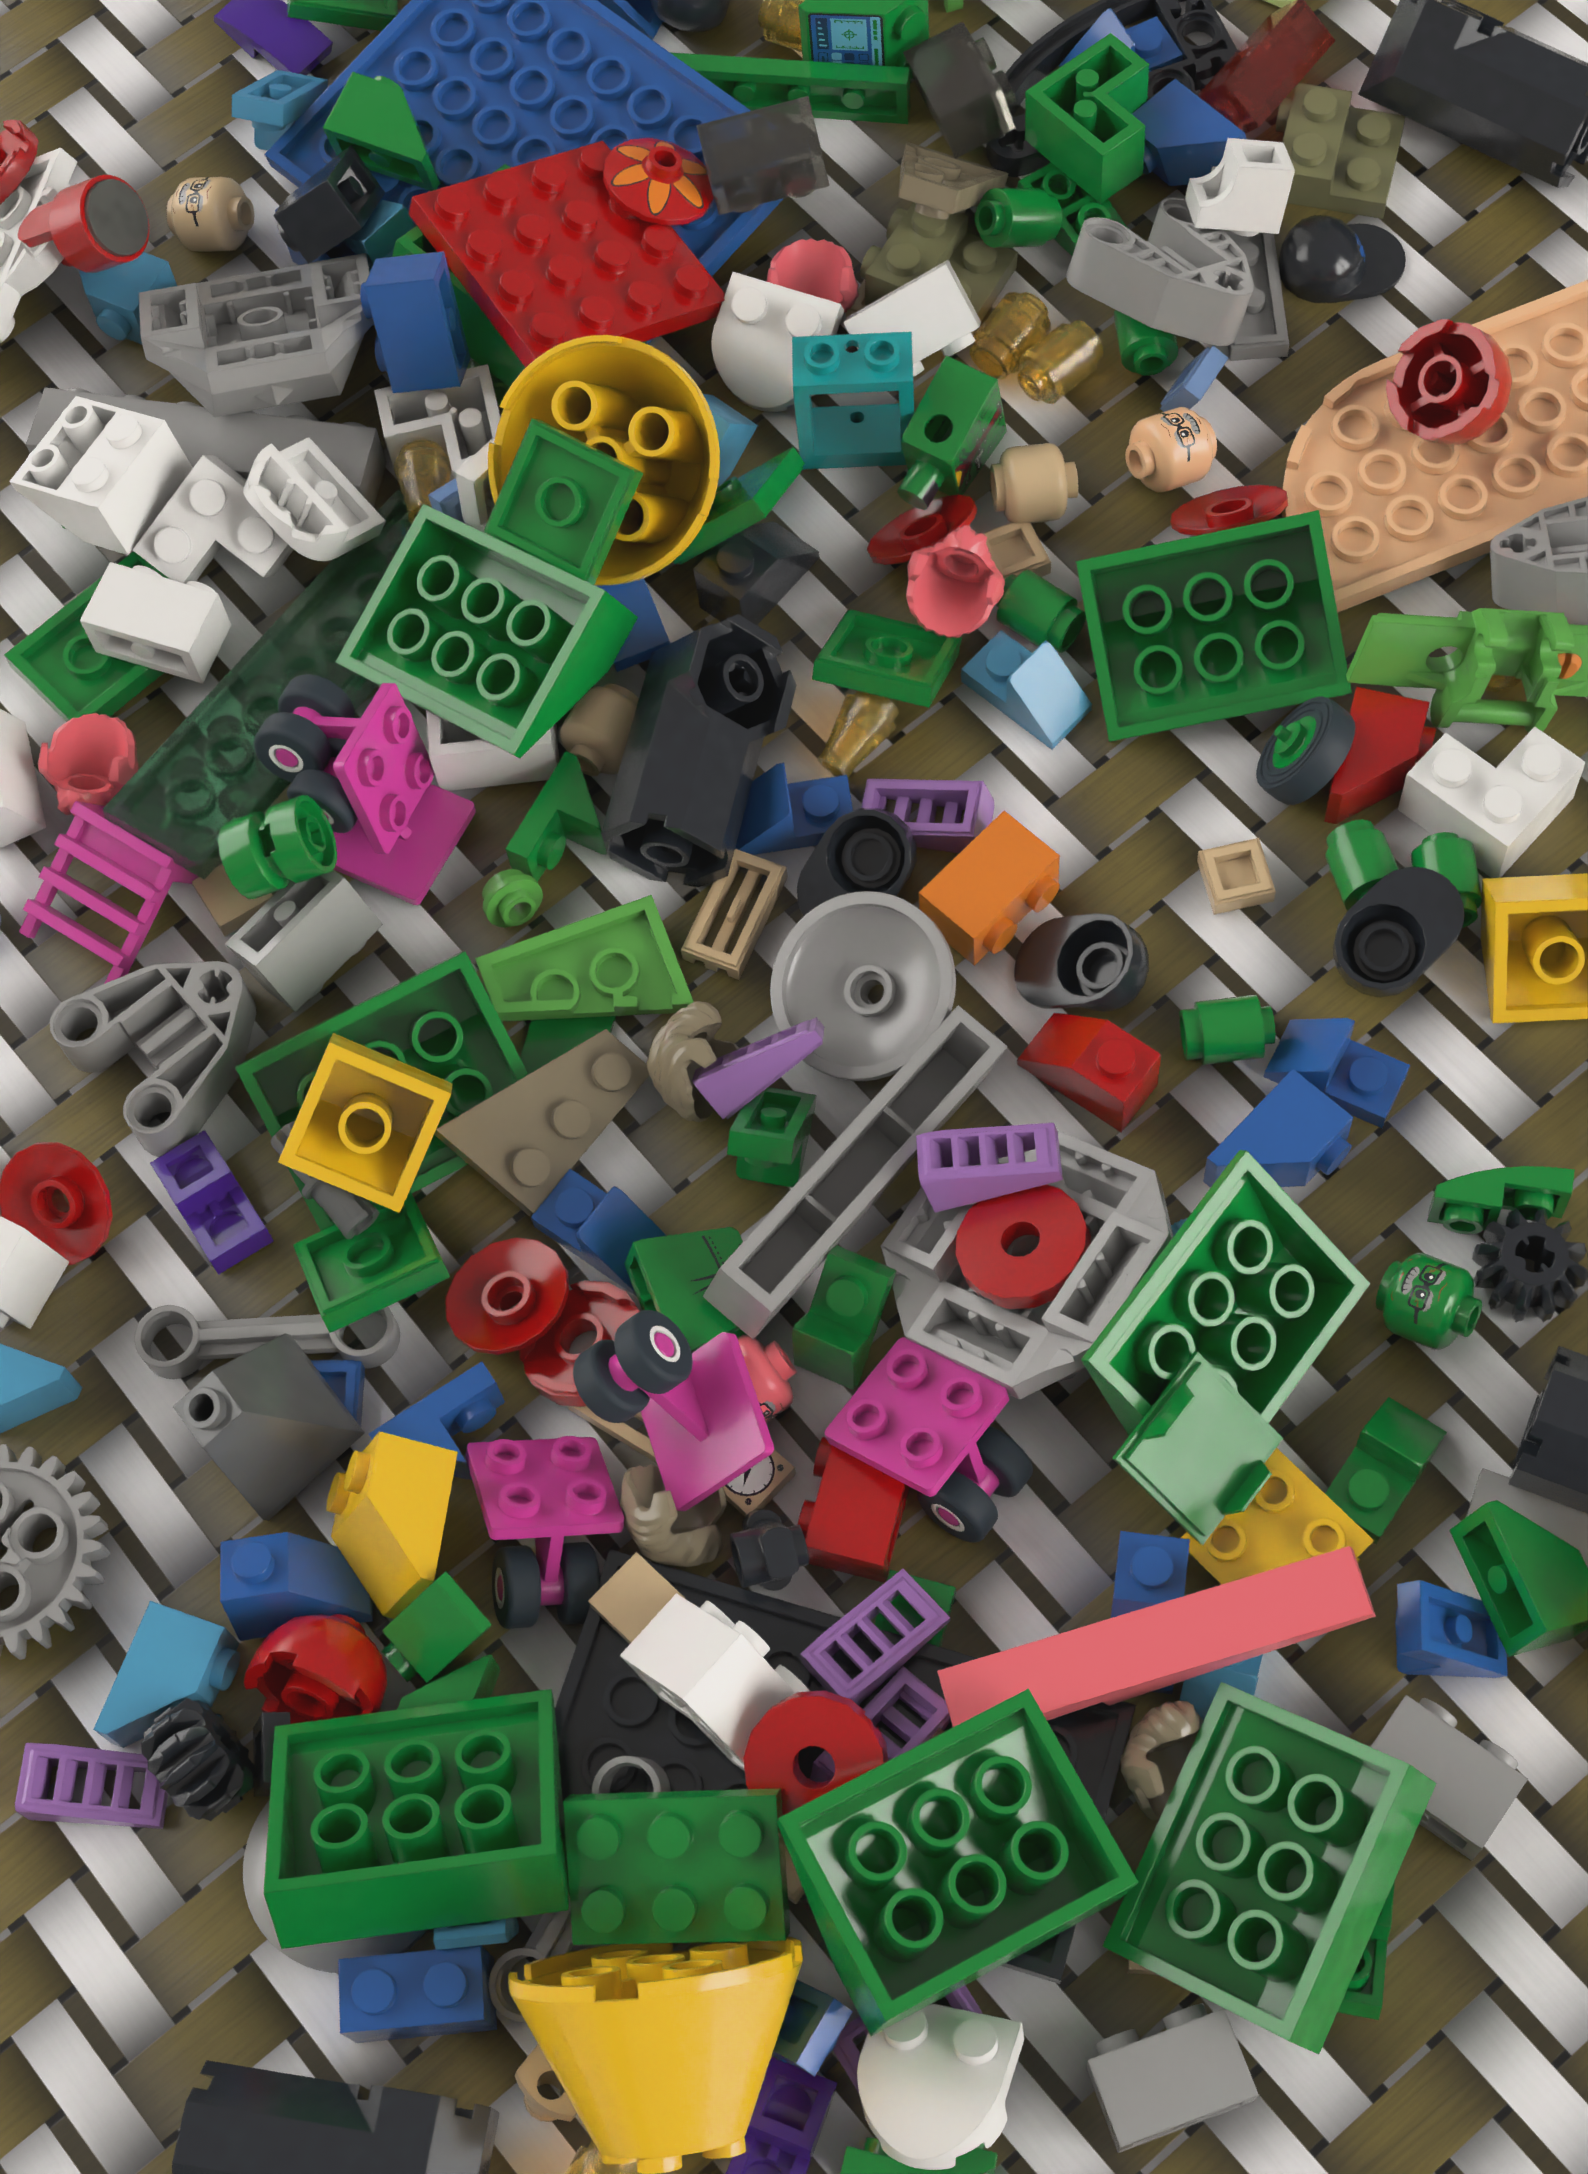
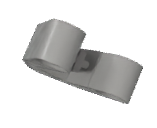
[1066,197,1254,346]
[1490,497,1588,625]
[50,961,256,1157]

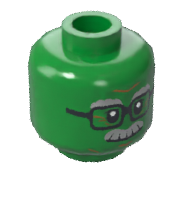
[1376,1252,1482,1350]

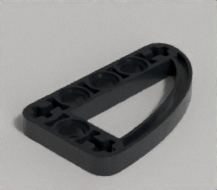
[985,0,1246,177]

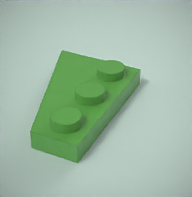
[475,895,694,1021]

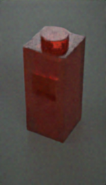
[1197,0,1336,134]

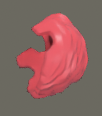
[766,238,859,313]
[906,525,1005,638]
[38,713,139,816]

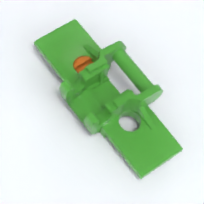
[1346,608,1588,732]

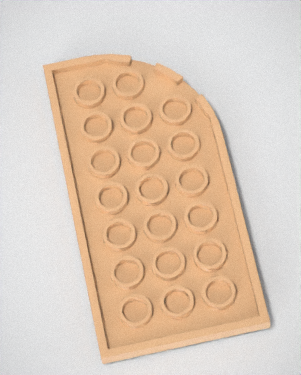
[1282,280,1588,612]

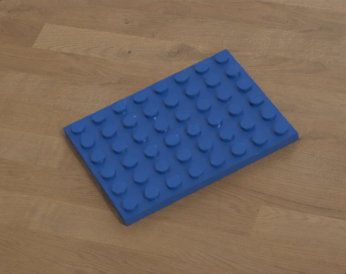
[264,0,814,345]

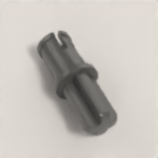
[271,1121,379,1239]

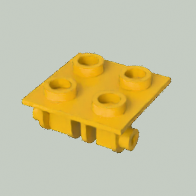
[1181,1448,1374,1585]

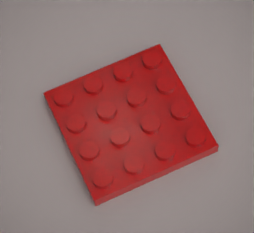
[408,141,725,368]

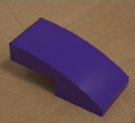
[214,0,333,75]
[150,1130,274,1275]
[726,2057,837,2174]

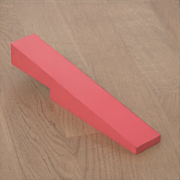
[937,1546,1376,1727]

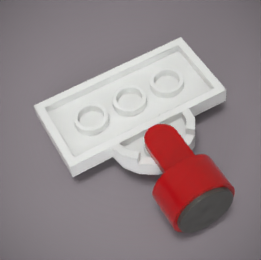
[0,148,149,343]

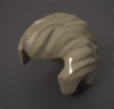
[646,1001,739,1122]
[620,1464,727,1567]
[1121,1701,1204,1821]

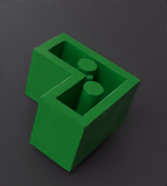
[1025,33,1149,204]

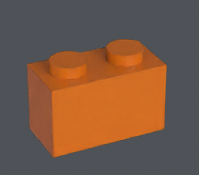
[918,810,1060,966]

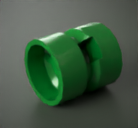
[218,795,337,899]

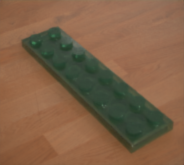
[102,490,432,880]

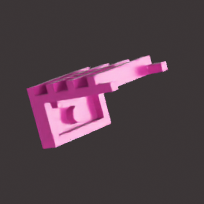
[19,800,213,984]

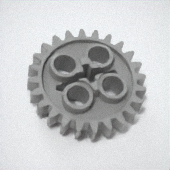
[0,1444,110,1660]

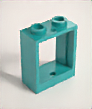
[792,331,915,470]

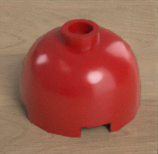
[1386,319,1512,445]
[244,1614,387,1724]

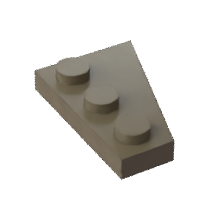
[899,141,1009,219]
[434,1029,650,1216]

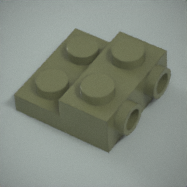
[1273,83,1406,219]
[860,202,1018,335]

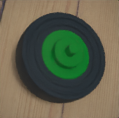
[1256,696,1355,805]

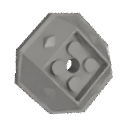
[139,253,374,417]
[881,1131,1173,1399]

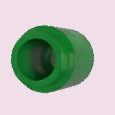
[975,188,1062,248]
[1114,310,1179,376]
[995,570,1086,653]
[1325,819,1399,910]
[1411,832,1482,928]
[1179,995,1276,1065]

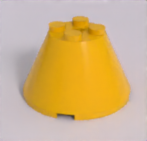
[488,335,720,586]
[508,1936,803,2174]

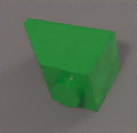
[323,72,440,191]
[1449,1500,1588,1657]
[381,1571,492,1684]

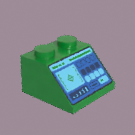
[798,0,930,79]

